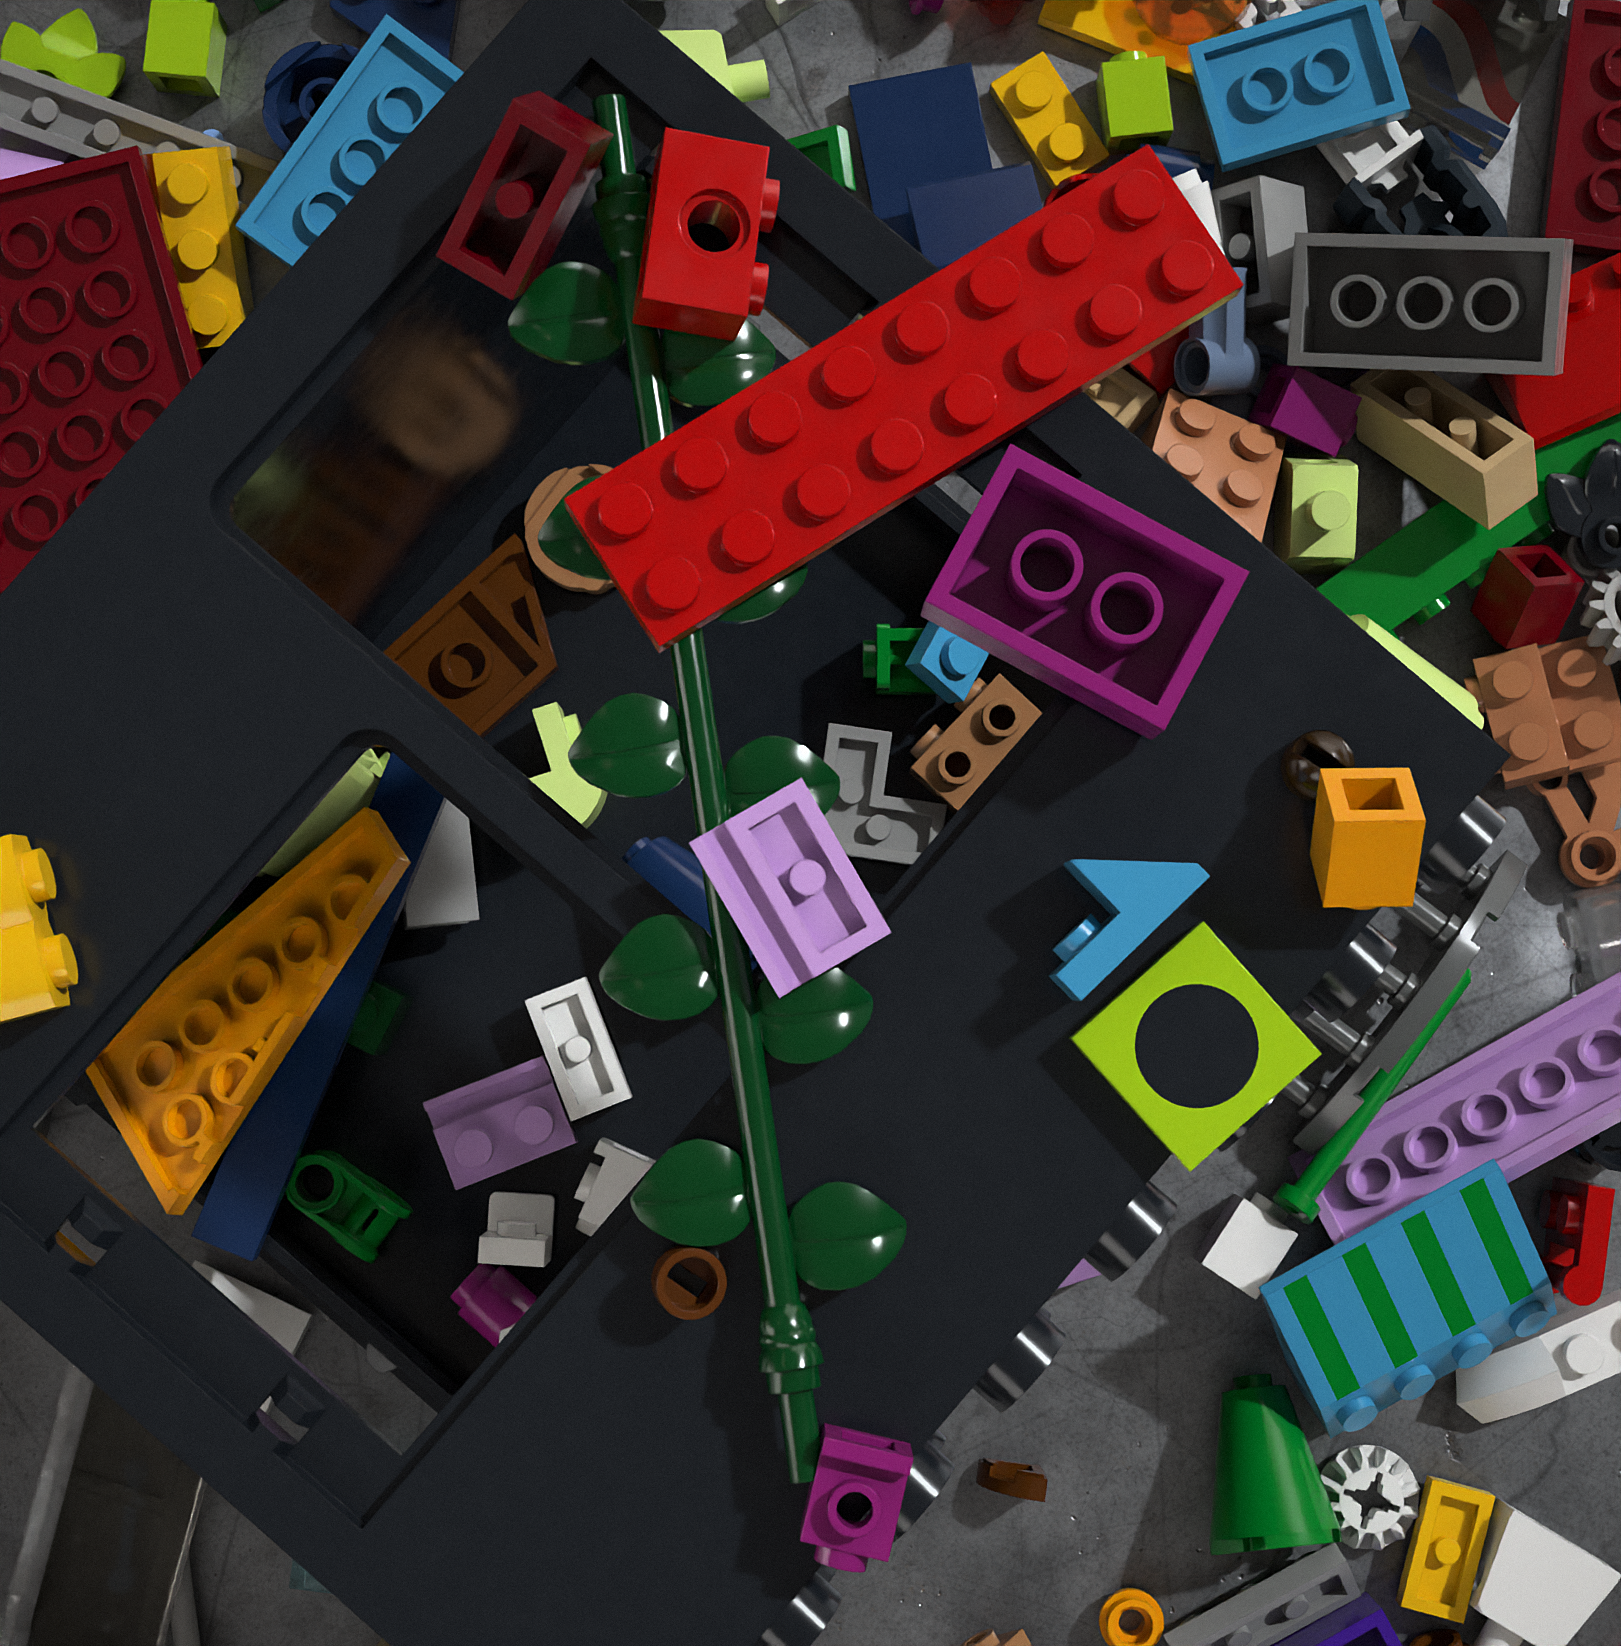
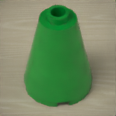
[1209,1374,1342,1556]

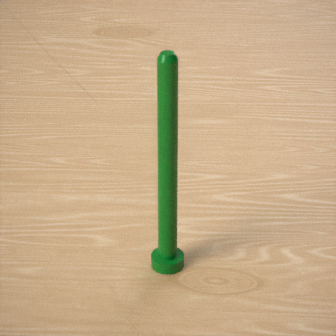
[1273,968,1472,1224]

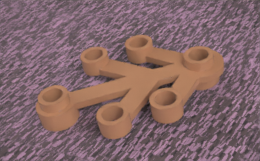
[1527,668,1621,889]

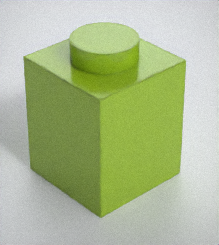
[143,0,228,98]
[1095,51,1174,156]

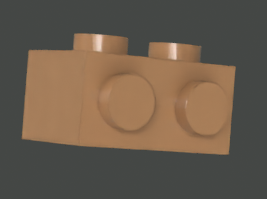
[909,673,1042,815]

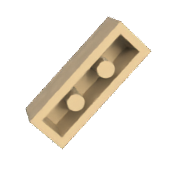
[1350,369,1538,530]

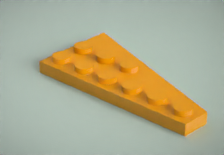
[85,807,411,1215]

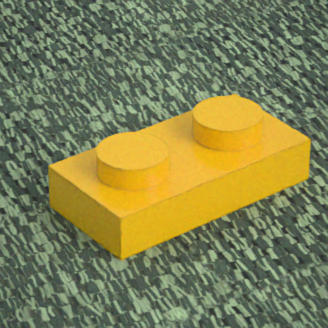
[989,51,1110,189]
[1395,1475,1496,1624]

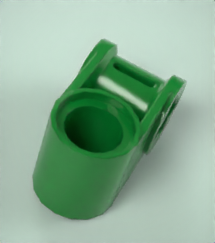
[285,1149,413,1264]

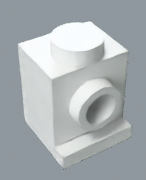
[574,1137,656,1236]

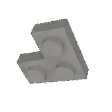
[823,723,947,866]

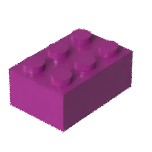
[921,443,1249,740]

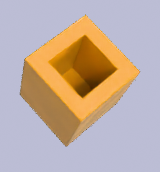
[1310,768,1426,910]

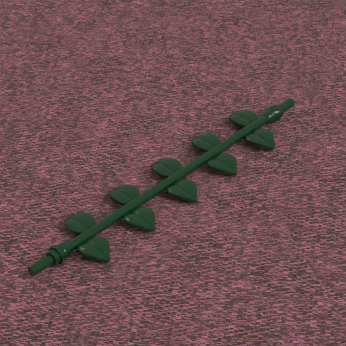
[508,94,907,1483]

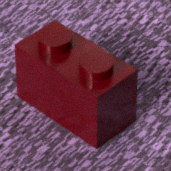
[436,90,614,300]

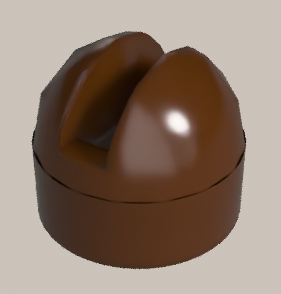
[651,1244,727,1320]

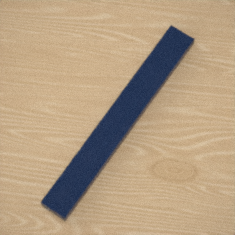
[191,752,447,1261]

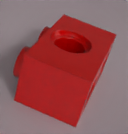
[632,127,780,341]

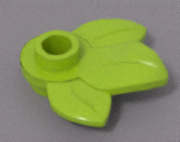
[1,8,127,98]

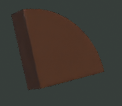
[976,1457,1048,1502]

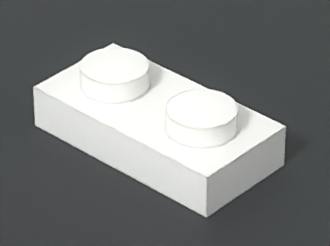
[524,977,633,1121]

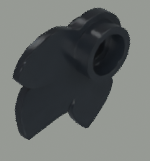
[1544,439,1621,569]

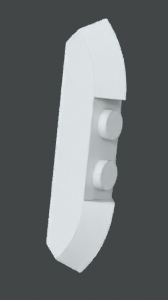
[1456,1288,1621,1424]

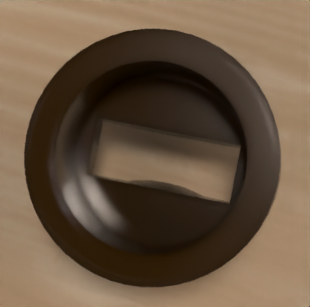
[1281,730,1355,802]

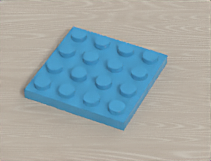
[235,14,464,268]

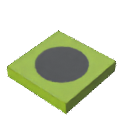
[1069,921,1322,1172]

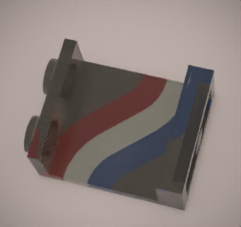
[1397,0,1569,169]

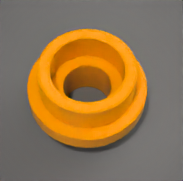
[1098,1588,1164,1646]

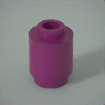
[450,1263,538,1347]

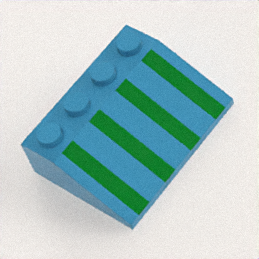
[1258,1158,1557,1439]

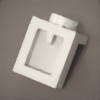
[478,1191,555,1267]

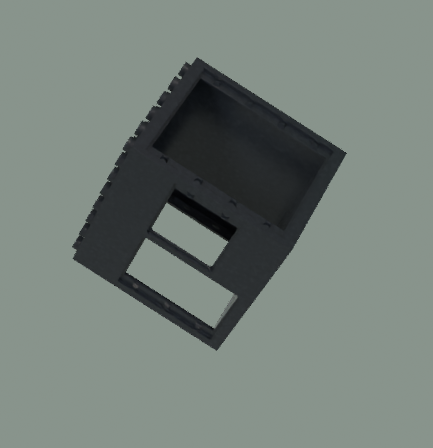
[0,0,1511,1646]

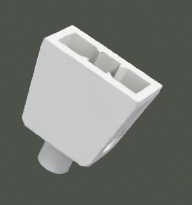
[1469,1498,1621,1646]

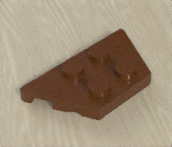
[383,533,559,739]

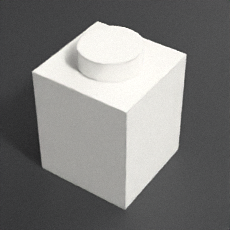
[1192,1192,1298,1300]

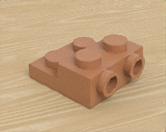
[1463,635,1621,790]

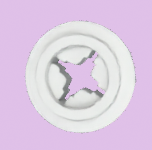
[1320,1445,1421,1551]

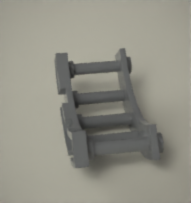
[1280,850,1528,1157]

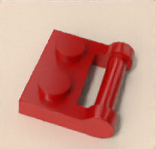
[1539,1176,1615,1306]

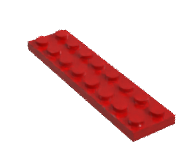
[564,144,1244,653]

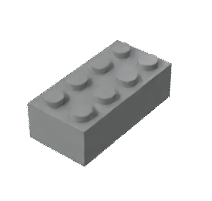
[1287,232,1574,376]

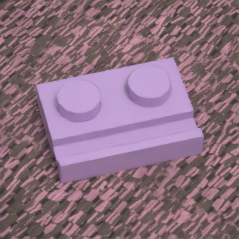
[689,777,892,998]
[423,1055,578,1190]

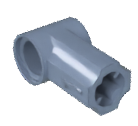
[1173,267,1261,396]

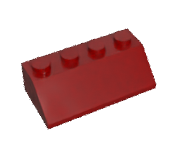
[1482,252,1621,450]

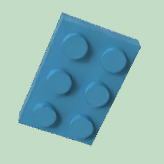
[1187,0,1411,173]

